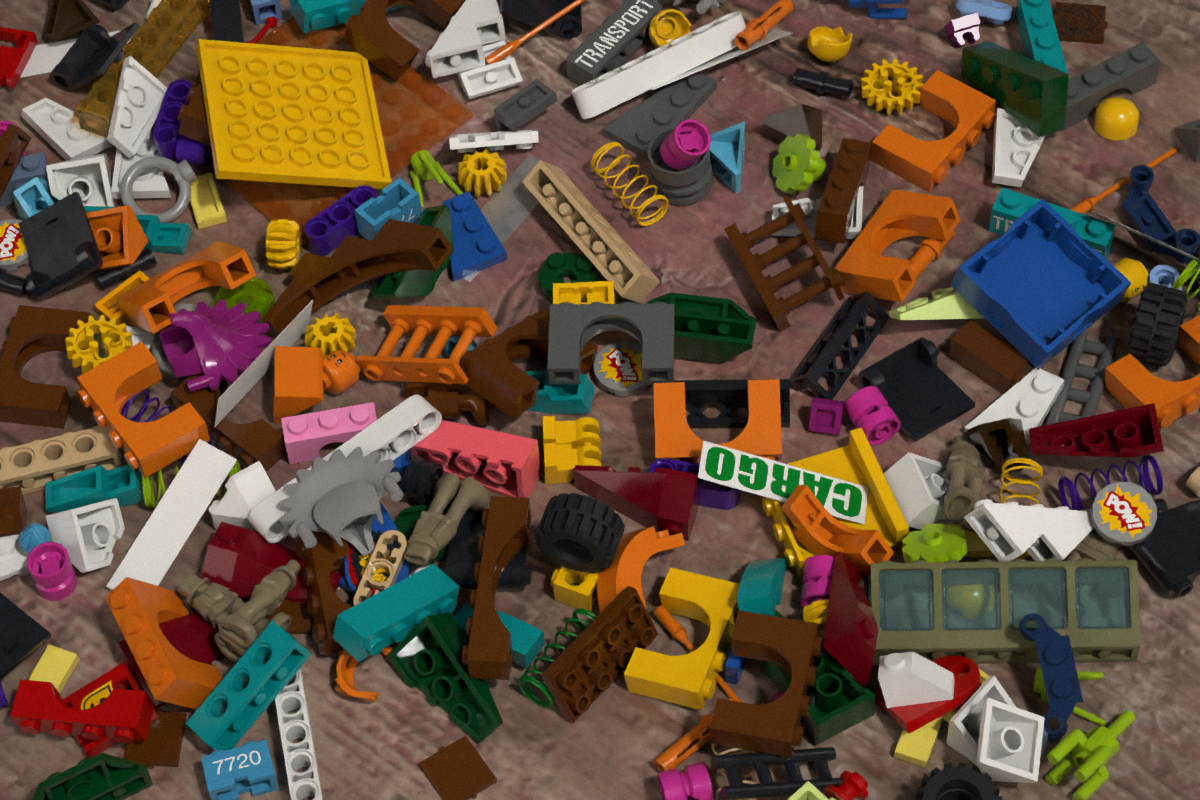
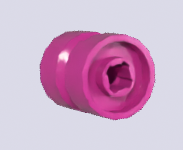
[660,119,711,170]
[844,386,901,446]
[27,542,77,601]
[801,555,835,609]
[657,762,714,800]

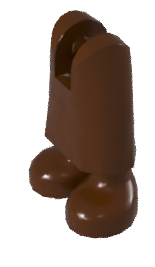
[404,382,490,426]

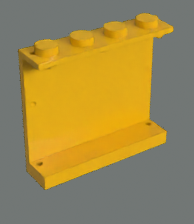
[762,427,909,578]

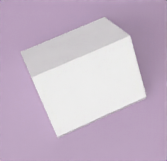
[946,675,1016,765]
[976,697,1045,783]

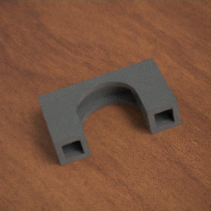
[547,302,675,384]

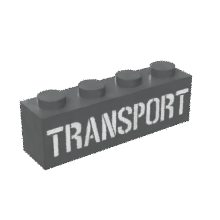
[566,0,664,85]

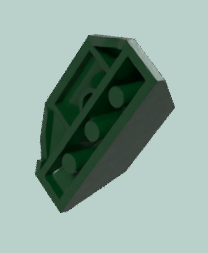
[373,205,454,300]
[641,292,757,363]
[31,753,153,800]

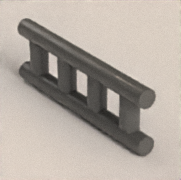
[1046,330,1118,425]

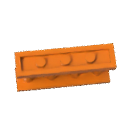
[356,305,498,384]

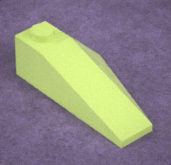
[889,287,984,320]

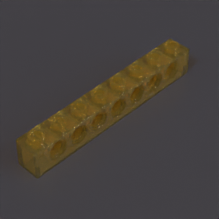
[76,0,211,138]

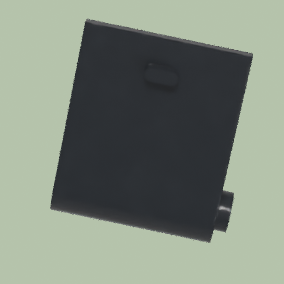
[500,0,582,39]
[49,22,140,92]
[19,192,103,300]
[859,337,975,442]
[1128,499,1200,598]
[446,509,532,590]
[0,593,51,680]

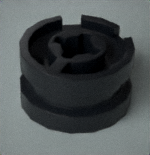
[400,455,444,505]

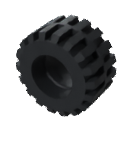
[1127,282,1188,367]
[535,493,625,573]
[915,763,1002,800]

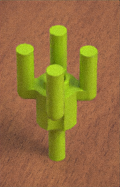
[1045,710,1136,800]

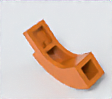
[781,485,894,576]
[597,526,685,613]

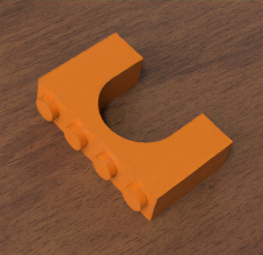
[871,70,996,193]
[833,189,961,303]
[116,241,257,334]
[1104,315,1200,428]
[77,341,210,478]
[653,379,782,464]
[105,577,223,709]

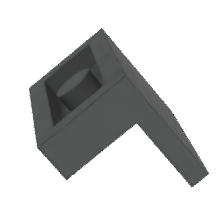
[494,79,557,132]

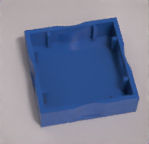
[951,199,1131,370]

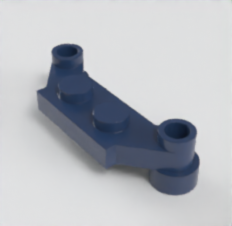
[1121,165,1200,264]
[1019,613,1084,740]

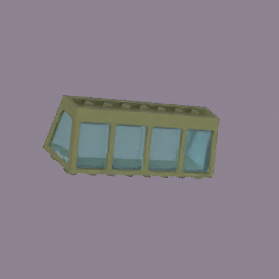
[868,558,1140,665]

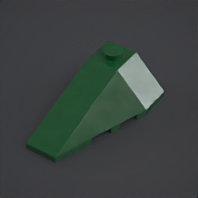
[387,612,503,743]

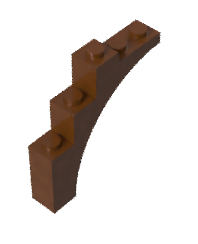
[262,219,453,339]

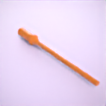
[485,0,586,65]
[1070,148,1177,214]
[653,605,743,703]

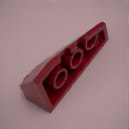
[1029,403,1165,458]
[574,465,698,541]
[200,522,342,602]
[823,551,878,687]
[118,612,222,710]

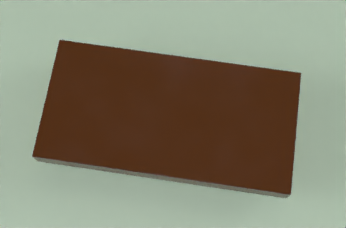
[541,586,659,724]

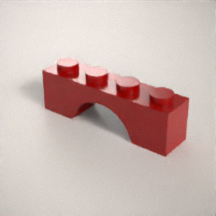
[10,679,155,744]

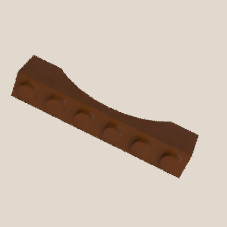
[462,496,532,680]

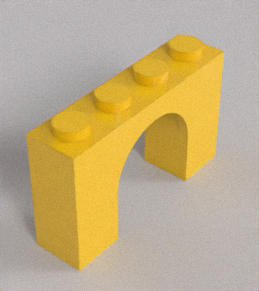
[624,567,740,711]

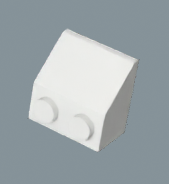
[883,452,962,530]

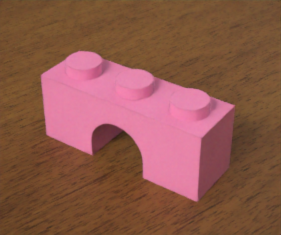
[281,402,377,464]

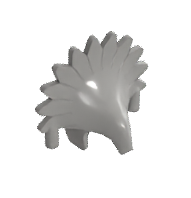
[278,447,404,556]

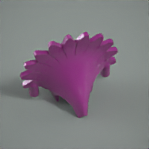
[159,300,272,393]

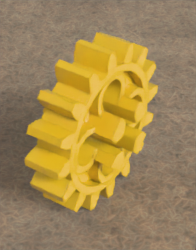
[861,58,924,115]
[65,315,133,373]

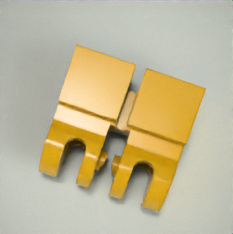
[542,416,602,484]

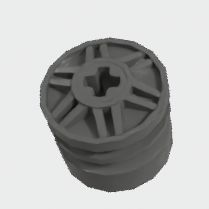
[648,127,714,206]

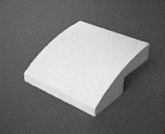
[456,40,523,99]

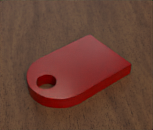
[873,656,982,734]

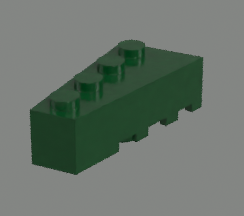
[961,41,1069,137]
[759,610,876,745]

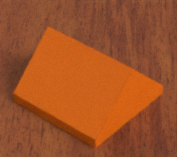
[86,205,149,271]
[273,346,323,424]

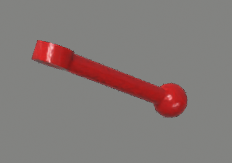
[246,17,277,44]

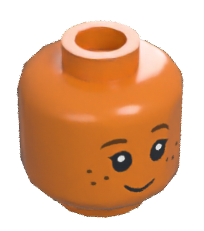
[322,350,361,395]

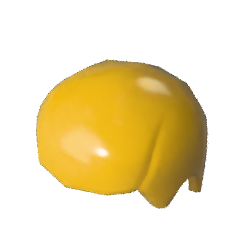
[649,8,691,48]
[807,27,853,62]
[1094,97,1139,141]

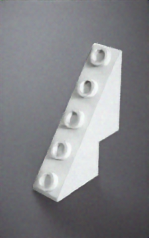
[425,0,506,78]
[964,499,1094,562]

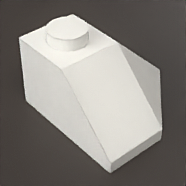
[46,153,115,207]
[208,461,276,535]
[46,498,125,573]
[878,652,955,708]

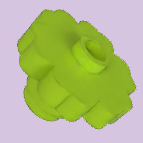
[772,133,826,194]
[902,523,968,563]

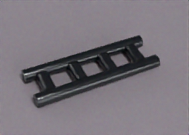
[711,747,842,800]

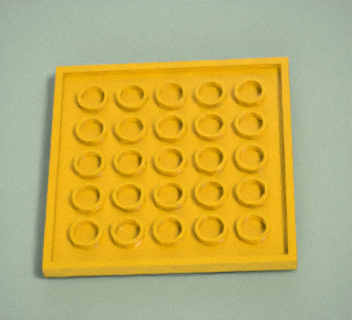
[196,39,391,190]

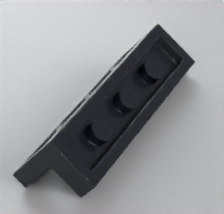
[790,291,890,400]
[674,379,790,429]

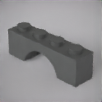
[1062,42,1160,131]

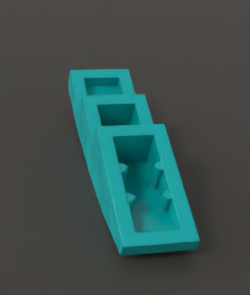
[84,206,192,254]

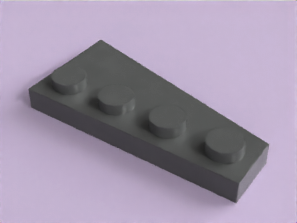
[602,72,717,161]

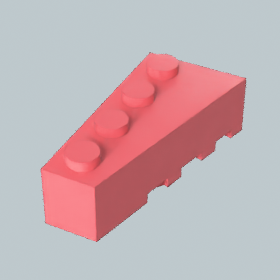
[410,420,541,498]

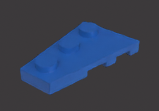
[442,191,507,282]

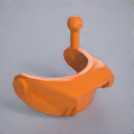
[335,646,393,702]

